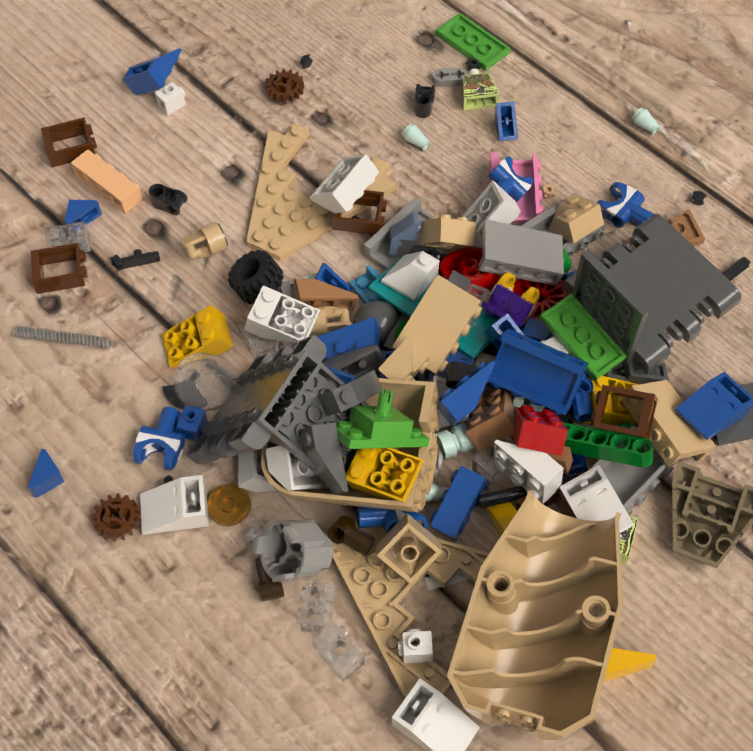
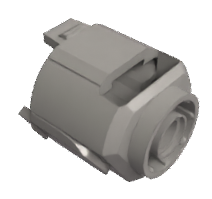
[253,519,333,583]

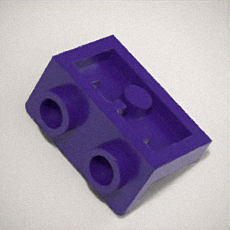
[481,284,534,326]

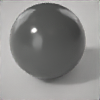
[353,300,400,349]

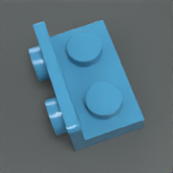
[349,265,386,304]

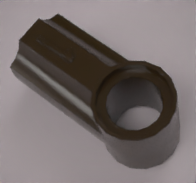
[327,516,376,556]
[255,556,285,602]

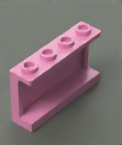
[490,153,543,225]

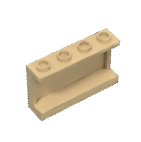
[392,274,483,375]
[621,380,716,467]

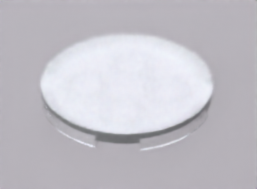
[174,352,237,411]

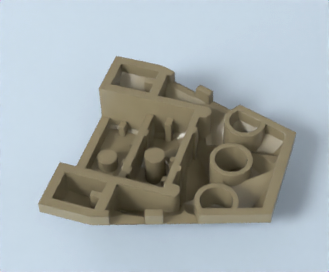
[672,461,753,568]

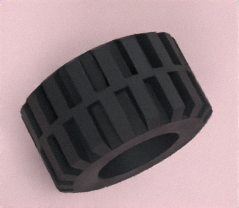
[228,250,284,305]

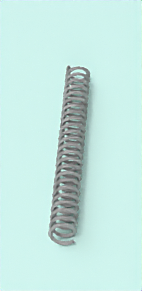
[11,325,113,349]

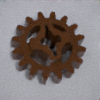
[265,69,304,104]
[91,493,141,542]

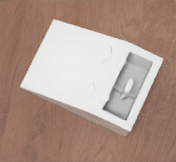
[244,286,320,343]
[494,440,564,504]
[560,465,634,533]
[140,475,209,535]
[392,679,480,751]

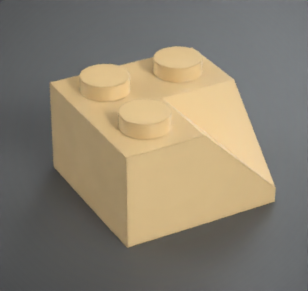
[549,194,604,243]
[419,215,476,250]
[378,337,430,381]
[376,513,443,584]

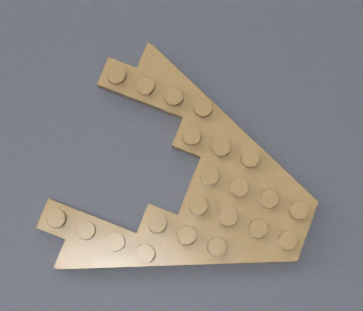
[246,123,397,261]
[332,518,489,699]

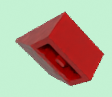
[513,405,568,456]

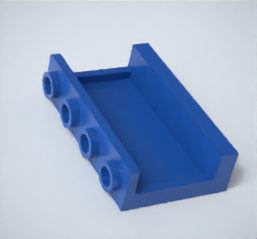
[487,329,589,415]

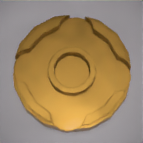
[207,484,251,526]

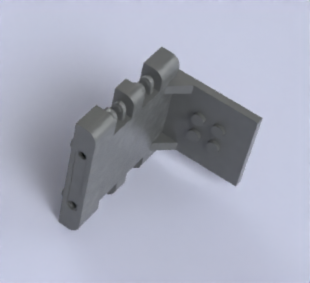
[562,213,741,374]
[187,335,370,485]

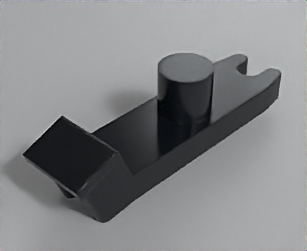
[110,249,161,271]

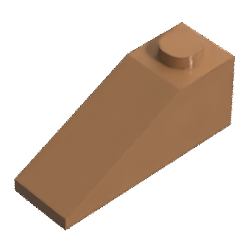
[291,278,359,311]

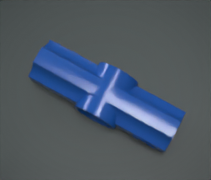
[572,371,594,423]

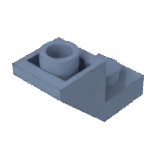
[388,212,421,256]

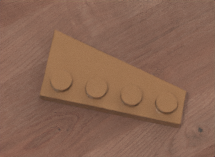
[623,209,705,249]

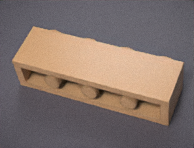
[71,149,142,213]

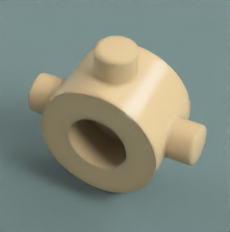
[541,185,557,199]

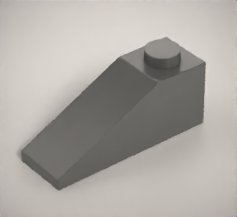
[321,344,385,377]
[319,370,382,416]
[301,422,348,494]

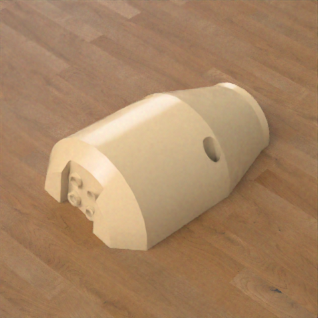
[447,491,623,740]

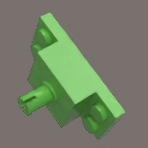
[336,389,430,449]

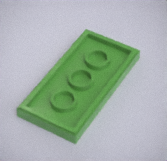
[435,13,511,71]
[539,294,627,381]

